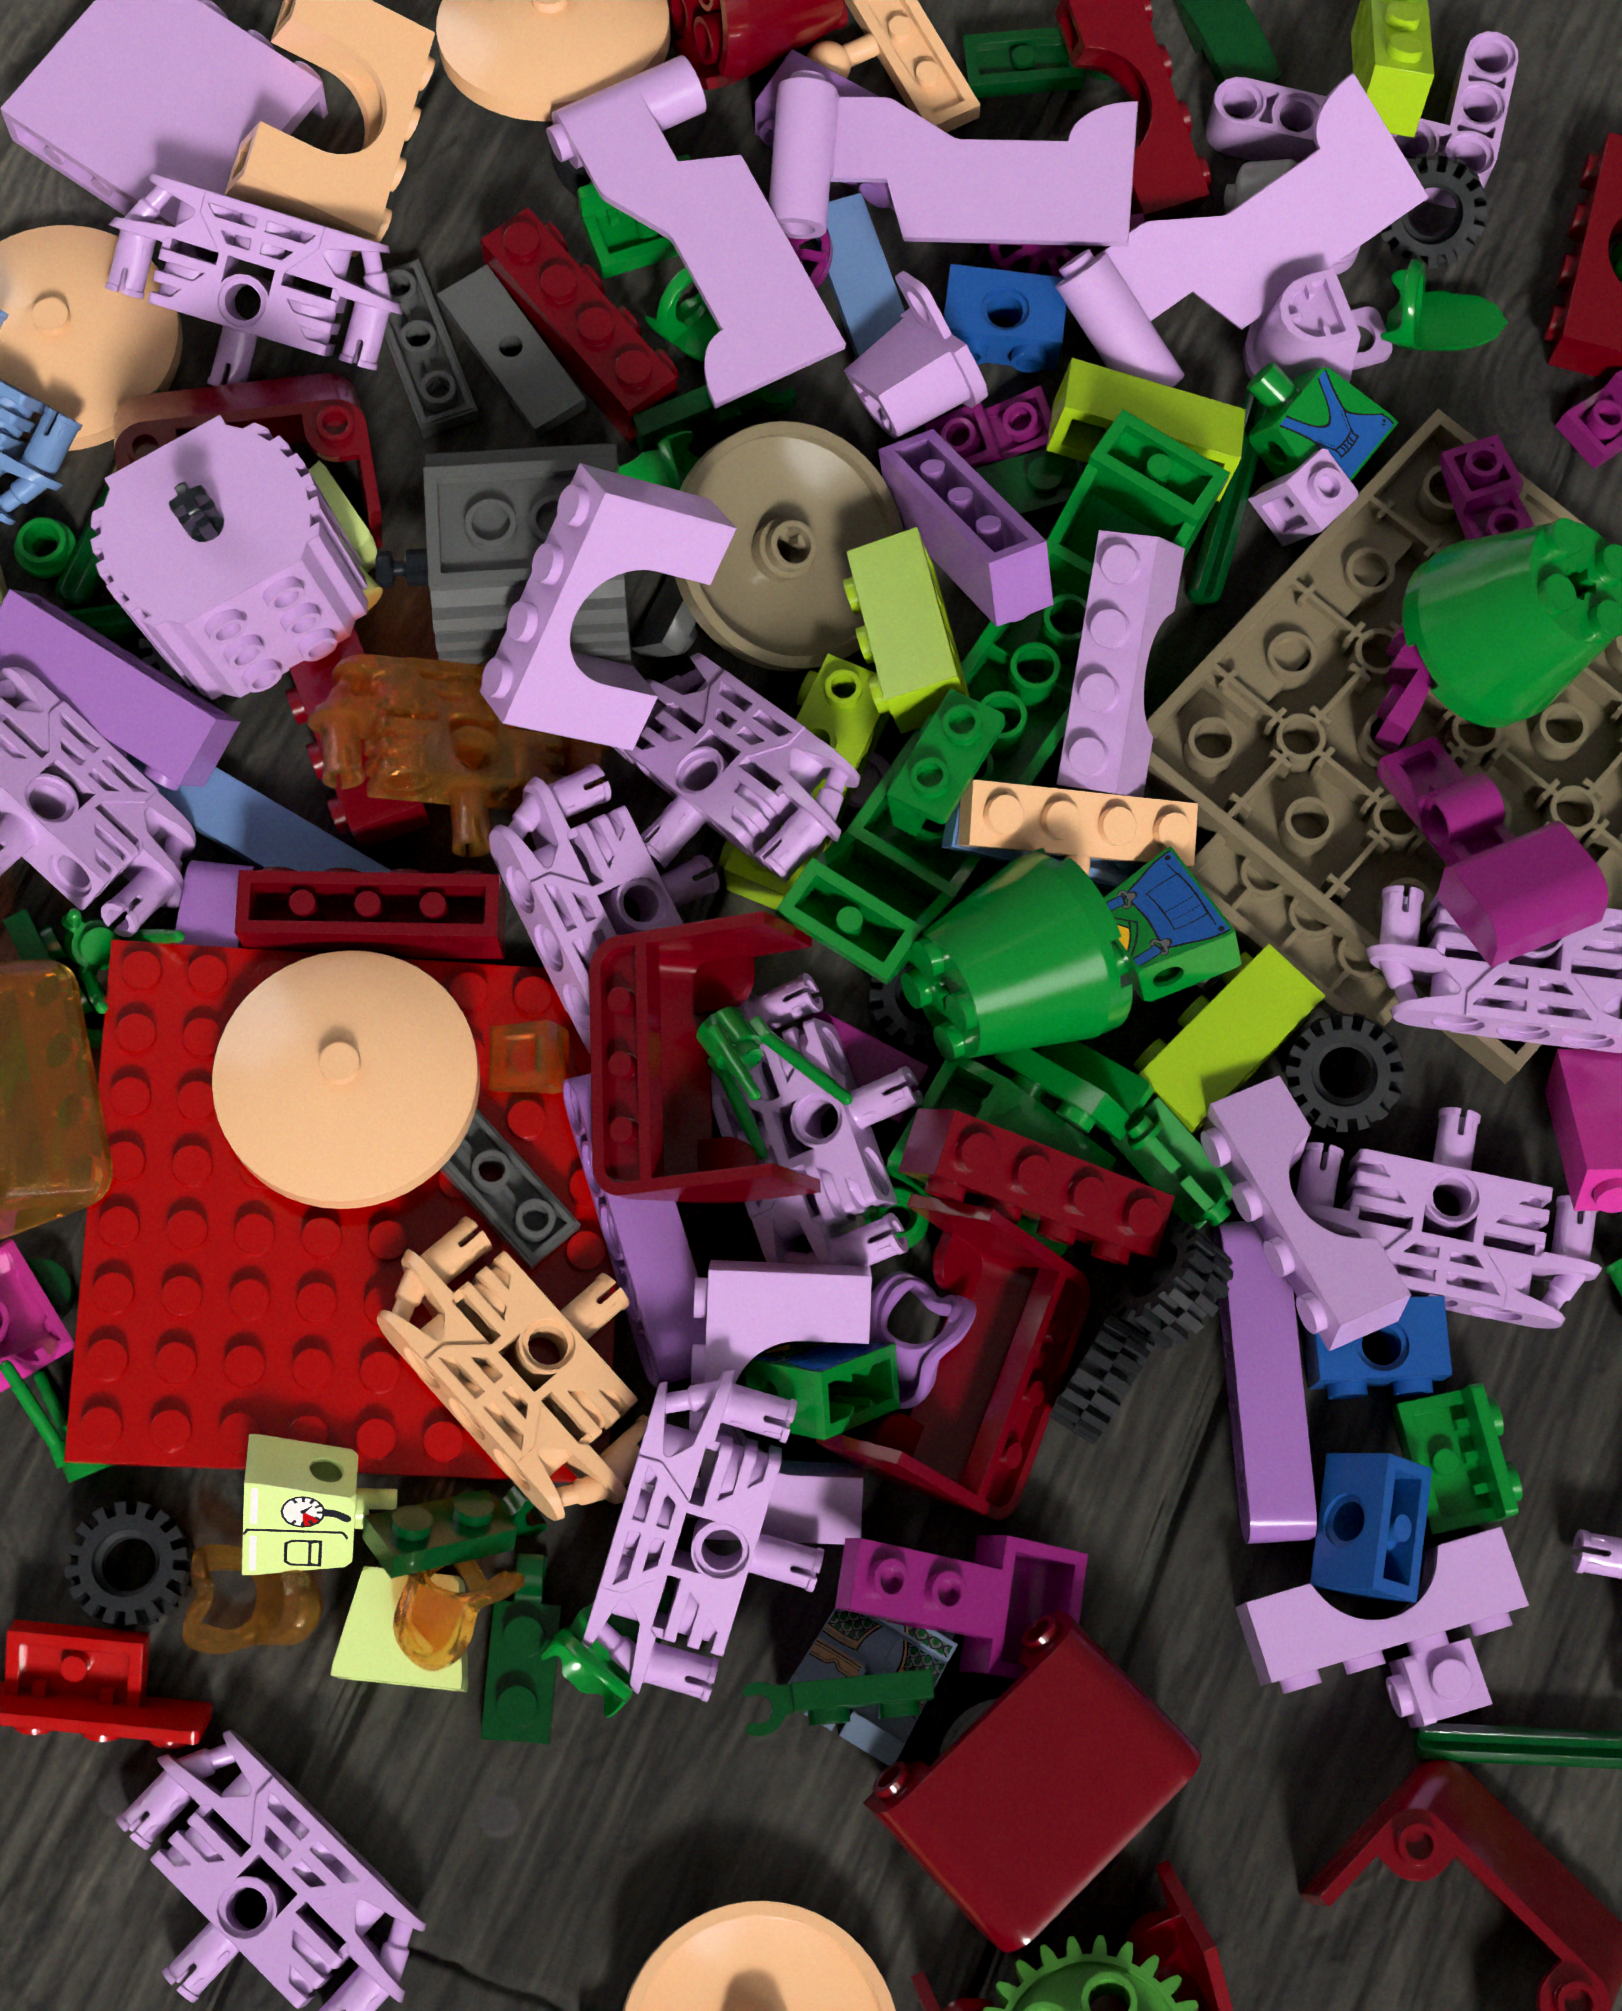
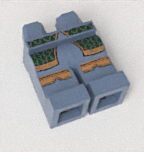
[788,1609,958,1766]

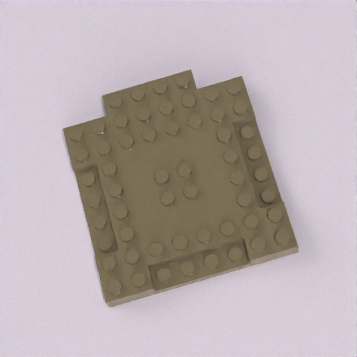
[1146,409,1622,1084]

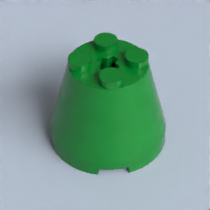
[1402,518,1622,728]
[900,848,1133,1062]

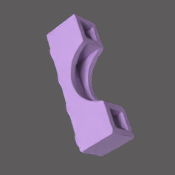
[1057,530,1185,798]
[1201,1075,1411,1351]
[1235,1527,1529,1694]

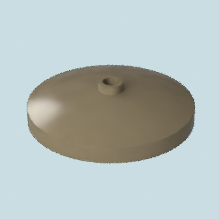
[675,421,904,672]

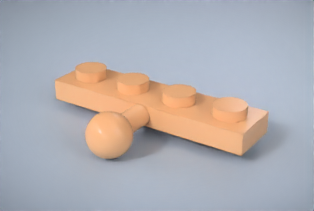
[806,0,981,133]
[958,780,1198,876]

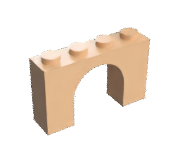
[224,0,435,257]

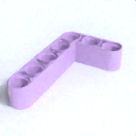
[1206,31,1518,208]

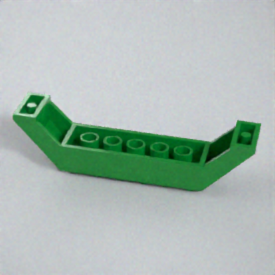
[776,409,1230,985]

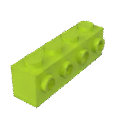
[719,654,891,910]

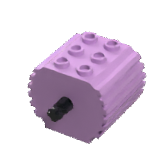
[90,415,368,700]

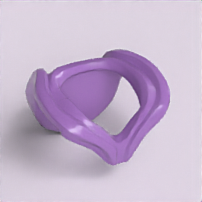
[869,1271,977,1409]

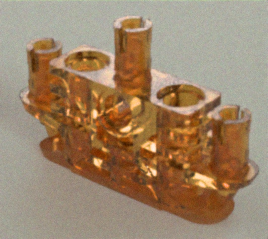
[307,654,611,857]

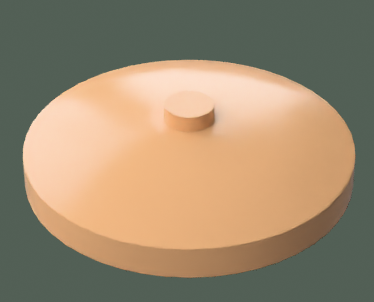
[436,0,670,122]
[0,225,183,451]
[212,950,480,1209]
[622,1901,896,2011]

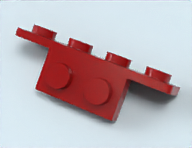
[0,1619,212,1749]

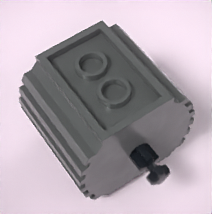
[375,443,632,678]

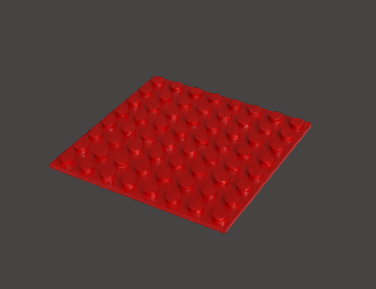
[64,940,616,1483]

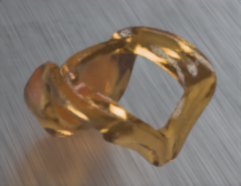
[182,1544,324,1654]
[393,1560,525,1672]

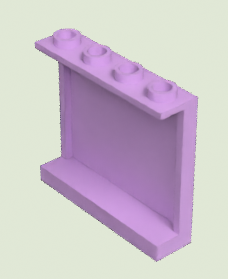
[0,0,328,259]

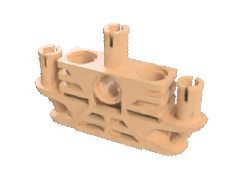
[377,1216,649,1521]

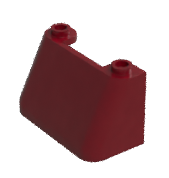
[863,1609,1202,1953]

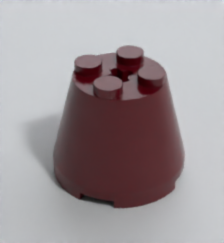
[667,0,848,90]

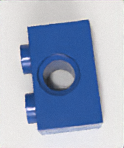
[944,264,1066,373]
[1302,1296,1452,1400]
[1310,1453,1432,1603]

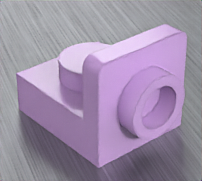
[1248,449,1358,547]
[1386,1638,1492,1728]

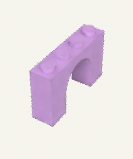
[479,463,737,751]
[686,1260,872,1545]

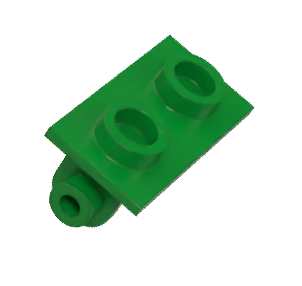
[1109,1096,1233,1230]

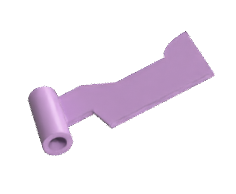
[546,55,846,409]
[769,70,1138,247]
[1055,73,1429,387]

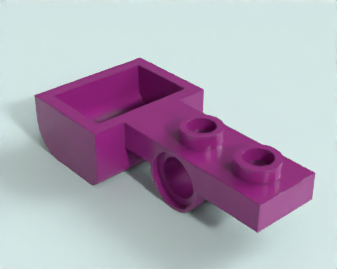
[1376,737,1608,968]
[835,1535,1088,1683]

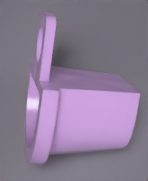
[1242,268,1393,383]
[844,271,988,439]

